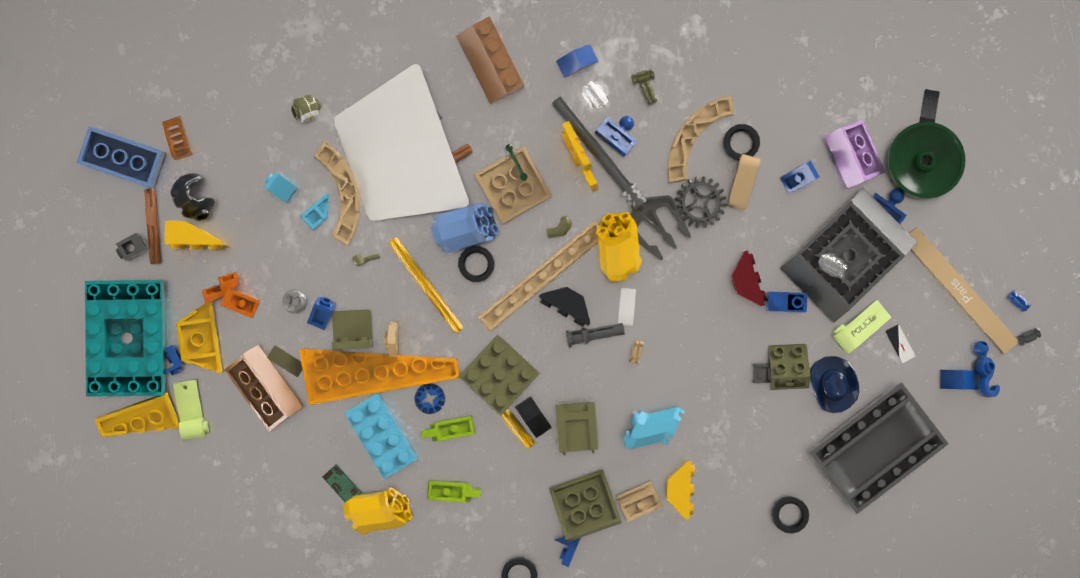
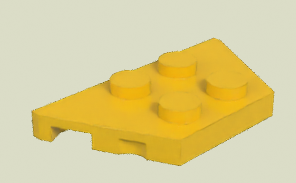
[176,301,223,373]

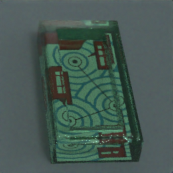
[322,464,362,502]

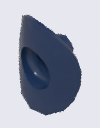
[810,356,860,413]

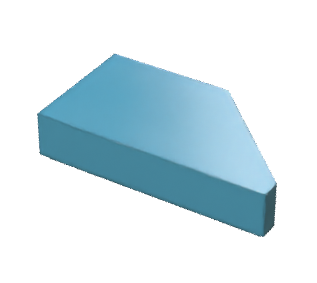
[300,193,329,231]

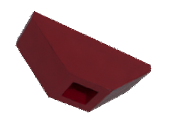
[730,250,767,307]

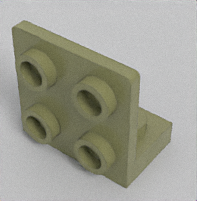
[332,310,373,350]
[768,344,811,390]

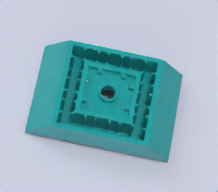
[85,280,167,397]

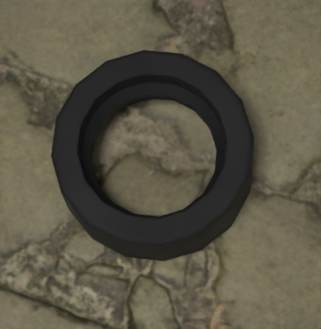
[723,124,760,161]
[458,246,494,282]
[772,496,809,534]
[501,557,537,578]

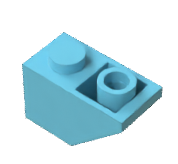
[264,172,298,203]

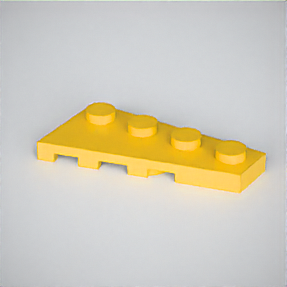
[94,392,180,437]

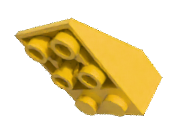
[165,221,228,250]

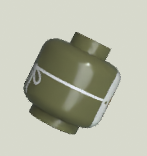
[291,95,321,122]

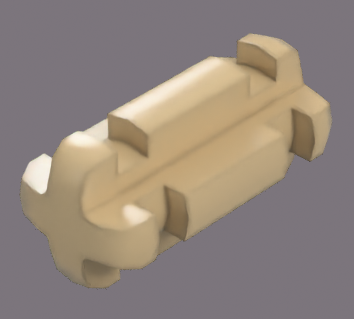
[629,340,644,364]

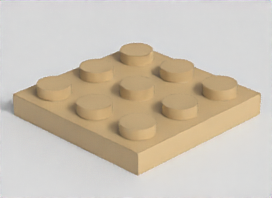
[474,146,552,224]

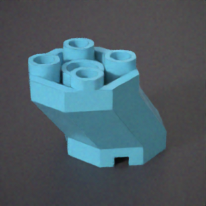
[622,407,684,449]

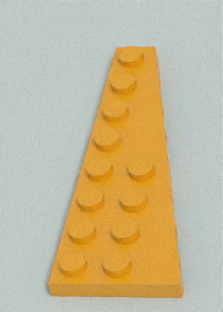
[299,349,460,405]

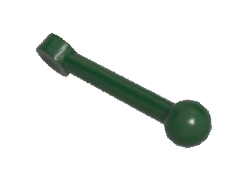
[505,144,528,181]

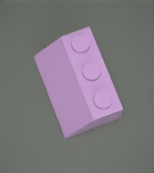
[825,120,886,188]

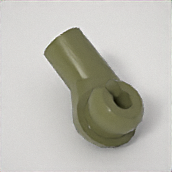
[547,216,572,238]

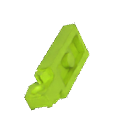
[421,415,475,442]
[427,480,481,502]

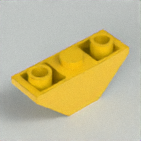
[666,460,695,519]

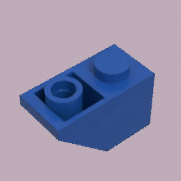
[766,291,808,313]

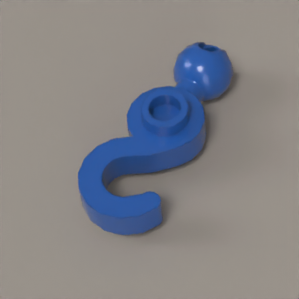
[974,341,1000,398]

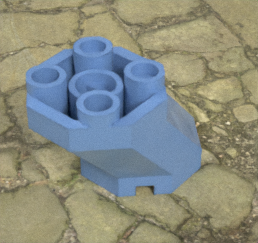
[431,203,499,253]

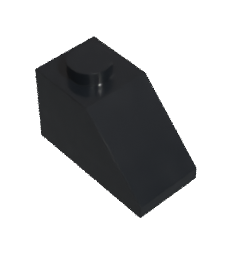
[515,396,552,438]

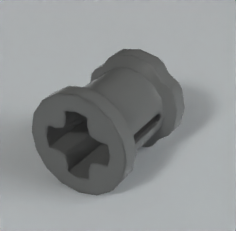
[753,364,770,383]

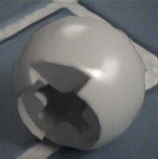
[282,289,306,314]

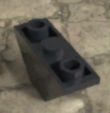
[539,287,590,327]

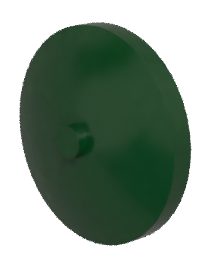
[887,122,966,199]

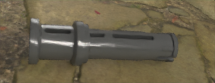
[566,323,625,347]

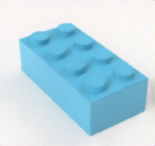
[345,393,418,479]

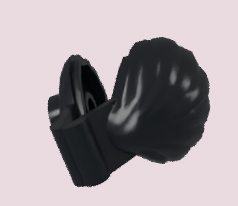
[170,173,215,221]

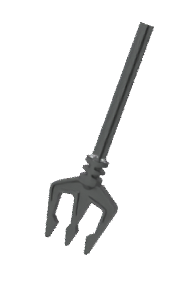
[552,96,691,260]

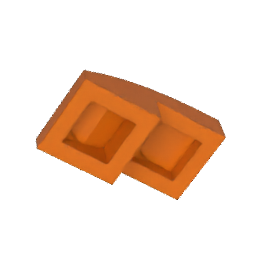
[202,272,239,304]

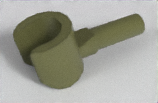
[352,253,380,266]

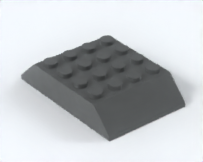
[809,382,949,514]

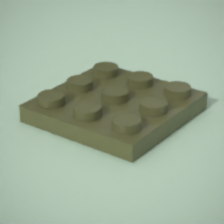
[459,335,540,416]
[549,470,622,542]

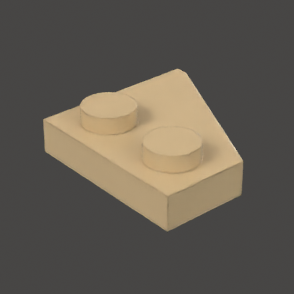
[384,321,398,357]

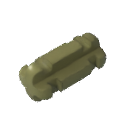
[631,69,655,84]
[640,81,657,105]

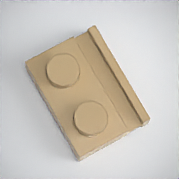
[616,481,663,522]

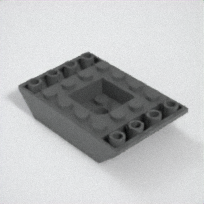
[781,188,917,323]

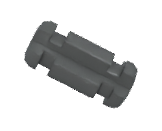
[1017,328,1041,345]

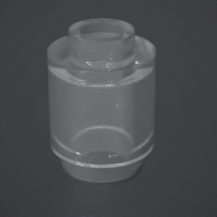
[582,81,610,110]
[818,252,848,278]

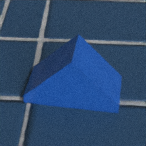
[556,44,598,78]
[940,370,979,390]

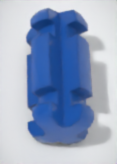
[1008,290,1031,311]

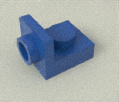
[307,297,336,330]
[164,345,185,376]

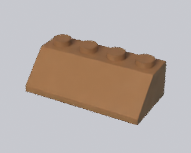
[456,16,524,104]
[225,345,303,432]

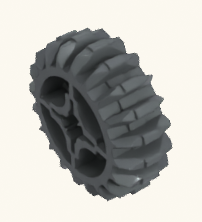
[675,176,727,228]

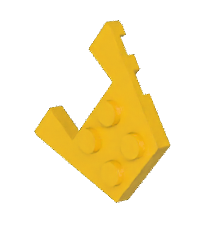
[561,121,599,192]

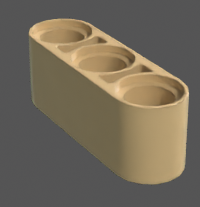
[727,154,760,211]

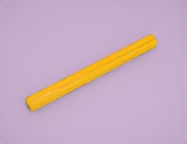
[389,237,463,333]

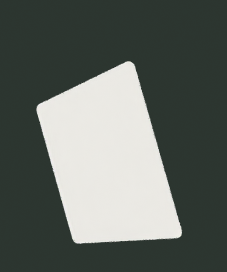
[334,64,469,221]

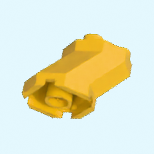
[596,212,642,281]
[343,487,412,535]

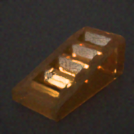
[162,116,193,160]

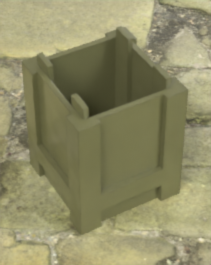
[556,402,598,456]

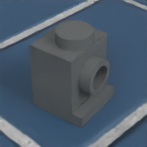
[116,233,148,261]

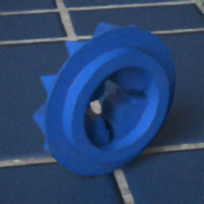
[414,383,445,414]

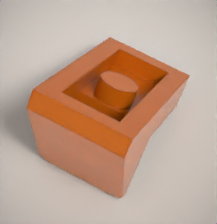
[220,287,260,318]

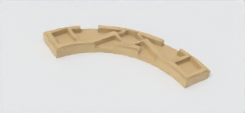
[668,95,735,183]
[314,141,360,246]

